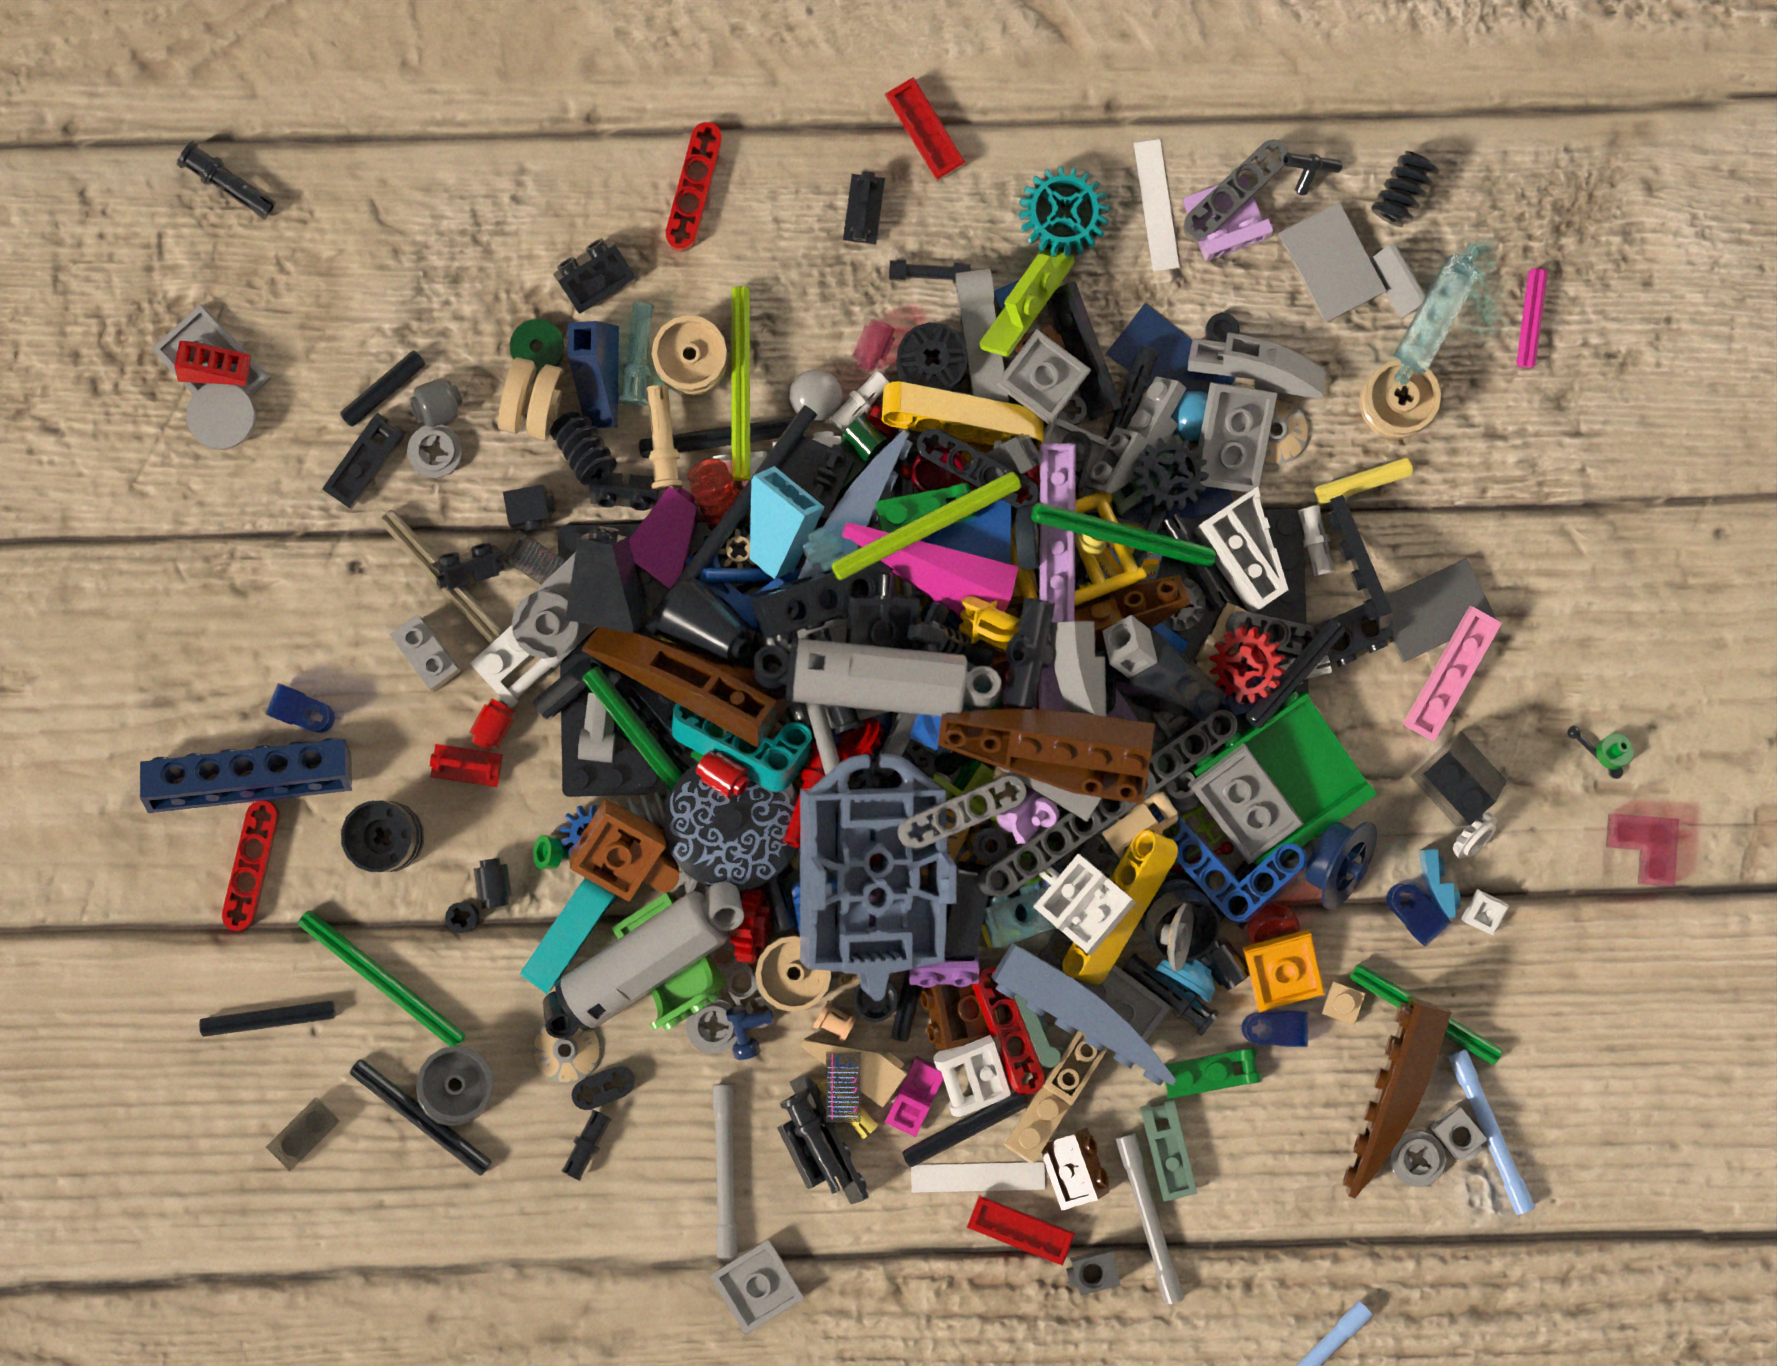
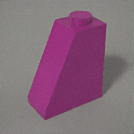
[629,486,699,590]

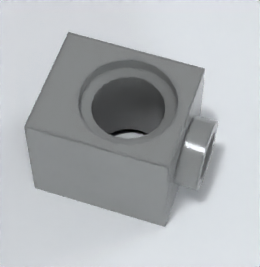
[1103,615,1158,678]
[1429,1105,1487,1161]

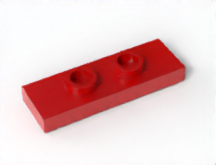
[885,77,966,182]
[966,1195,1075,1266]

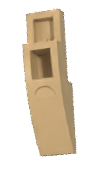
[1004,1031,1108,1164]

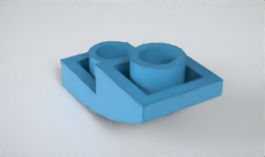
[1419,849,1461,918]

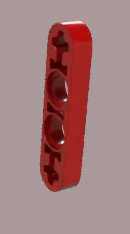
[665,122,722,252]
[222,800,280,931]
[972,967,1044,1094]

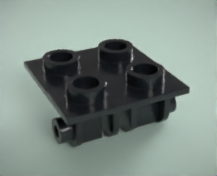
[778,435,855,519]

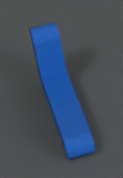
[1151,806,1309,923]

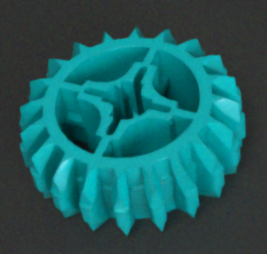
[1018,166,1110,257]

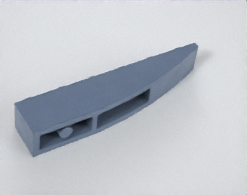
[789,429,913,610]
[991,942,1176,1086]

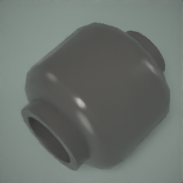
[409,378,463,427]

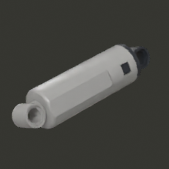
[754,638,1001,716]
[542,882,744,1039]

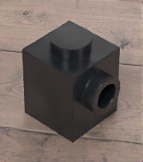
[503,484,556,531]

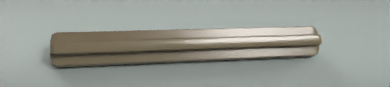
[380,510,504,643]

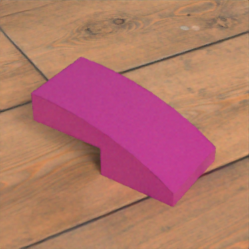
[885,1056,943,1137]

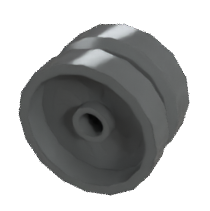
[416,1046,494,1127]

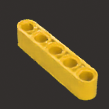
[882,382,1044,451]
[1062,830,1178,986]

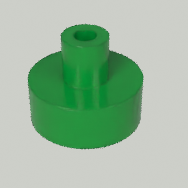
[1596,733,1634,770]
[533,835,569,870]

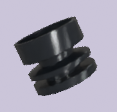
[896,322,968,392]
[341,800,424,872]
[1139,871,1221,962]

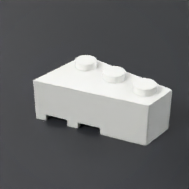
[1193,486,1288,613]

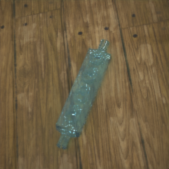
[1393,243,1480,385]

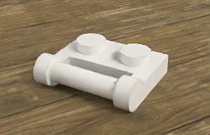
[470,625,562,708]
[933,1035,1011,1117]

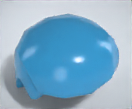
[1171,391,1208,442]

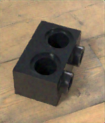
[1314,604,1394,667]

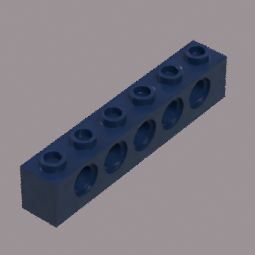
[140,738,352,813]

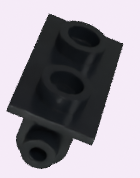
[843,171,885,245]
[589,473,659,511]
[429,543,505,591]

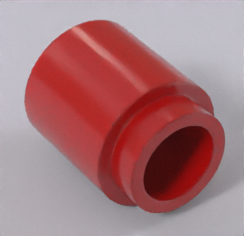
[469,698,515,751]
[696,750,750,799]

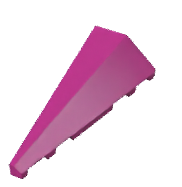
[842,522,1018,620]

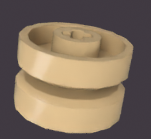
[652,315,729,397]
[498,357,564,441]
[1359,359,1441,439]
[755,933,833,1012]

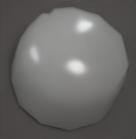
[788,369,843,421]

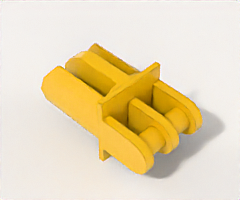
[959,596,1021,650]

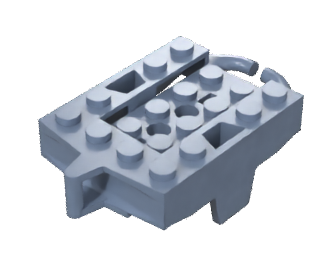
[800,754,956,1001]

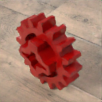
[1209,627,1285,703]
[730,889,772,963]

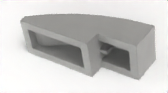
[1050,622,1106,716]

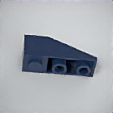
[568,321,619,428]

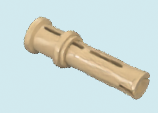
[646,385,683,490]

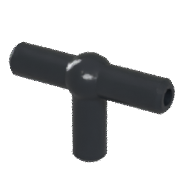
[1283,153,1343,196]

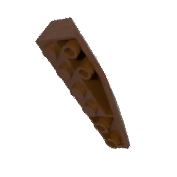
[983,575,1190,692]
[583,627,791,747]
[938,709,1155,804]
[1343,996,1452,1199]

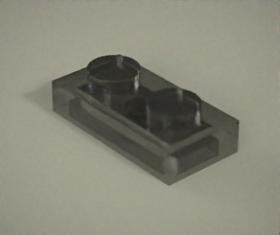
[266,1097,341,1171]

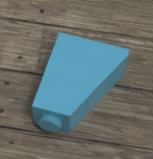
[750,466,825,579]

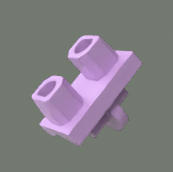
[997,788,1059,843]

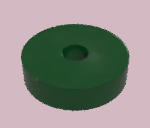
[510,319,565,375]

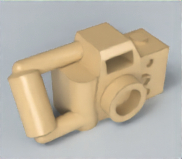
[1102,791,1178,860]

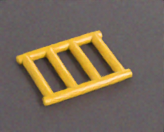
[1011,492,1147,606]

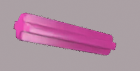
[1516,268,1548,368]

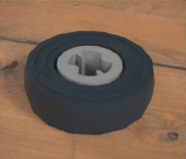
[1016,507,1040,570]

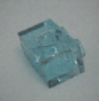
[983,881,1057,948]

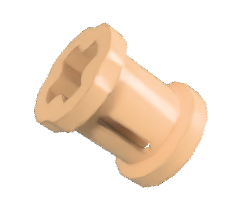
[813,1000,858,1043]

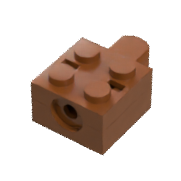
[569,798,679,902]

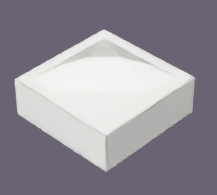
[1461,889,1509,936]

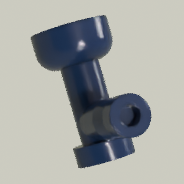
[726,1006,774,1060]

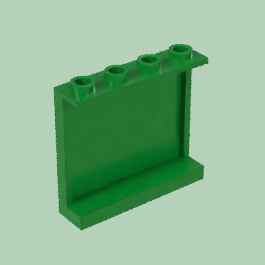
[1190,690,1377,865]

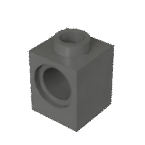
[1066,1248,1121,1296]

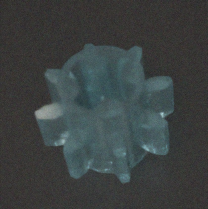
[803,527,845,571]

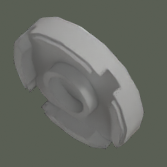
[186,384,256,450]
[512,590,580,659]

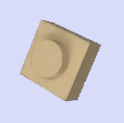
[1320,981,1366,1026]

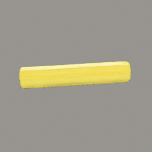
[1314,458,1413,505]

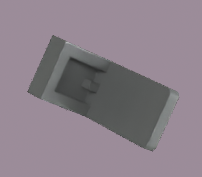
[964,433,1039,490]

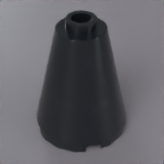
[656,578,752,662]

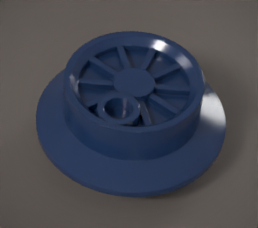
[1306,821,1377,910]

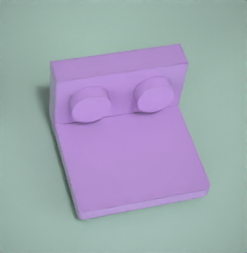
[1183,176,1273,262]

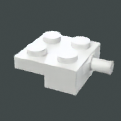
[1034,854,1136,956]

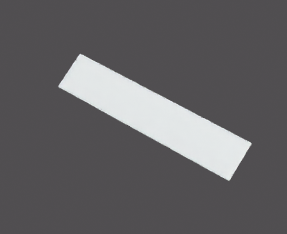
[1134,139,1180,271]
[911,1162,1045,1193]

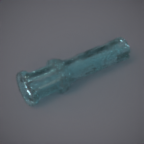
[618,301,654,407]

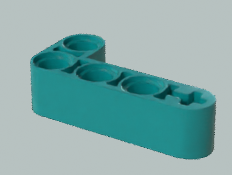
[672,703,812,791]
[519,878,618,995]

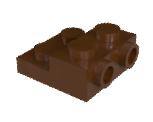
[920,976,1006,1050]

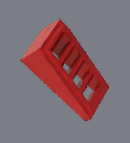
[175,340,251,386]

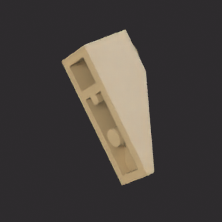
[800,1039,907,1108]

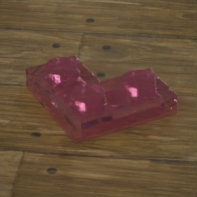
[1606,813,1679,887]

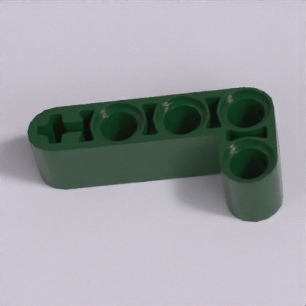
[817,415,888,523]

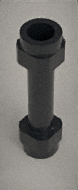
[889,259,971,284]

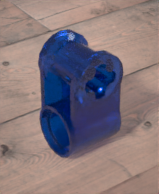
[265,683,335,733]
[1386,883,1451,947]
[1241,1011,1308,1047]

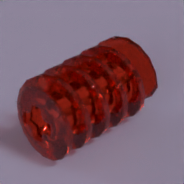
[687,458,747,532]

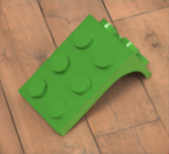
[612,891,728,1031]

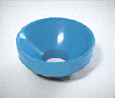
[1156,959,1215,1002]

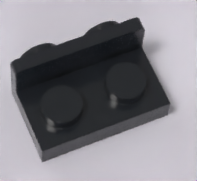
[553,238,636,314]

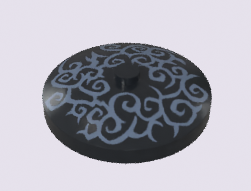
[664,762,798,891]

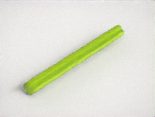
[731,286,750,481]
[831,472,1021,580]

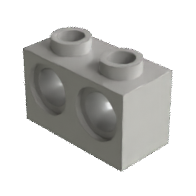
[389,614,462,692]

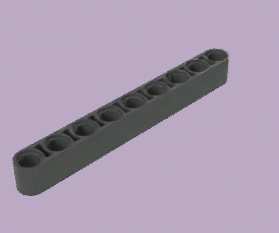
[978,710,1237,896]

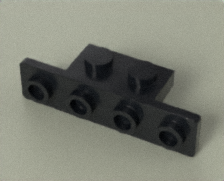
[588,654,687,756]
[777,1074,869,1204]

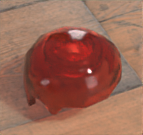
[1248,903,1301,944]

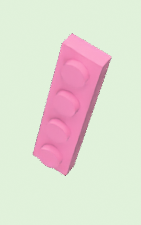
[1402,606,1502,742]

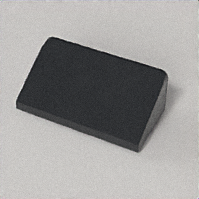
[533,659,592,720]

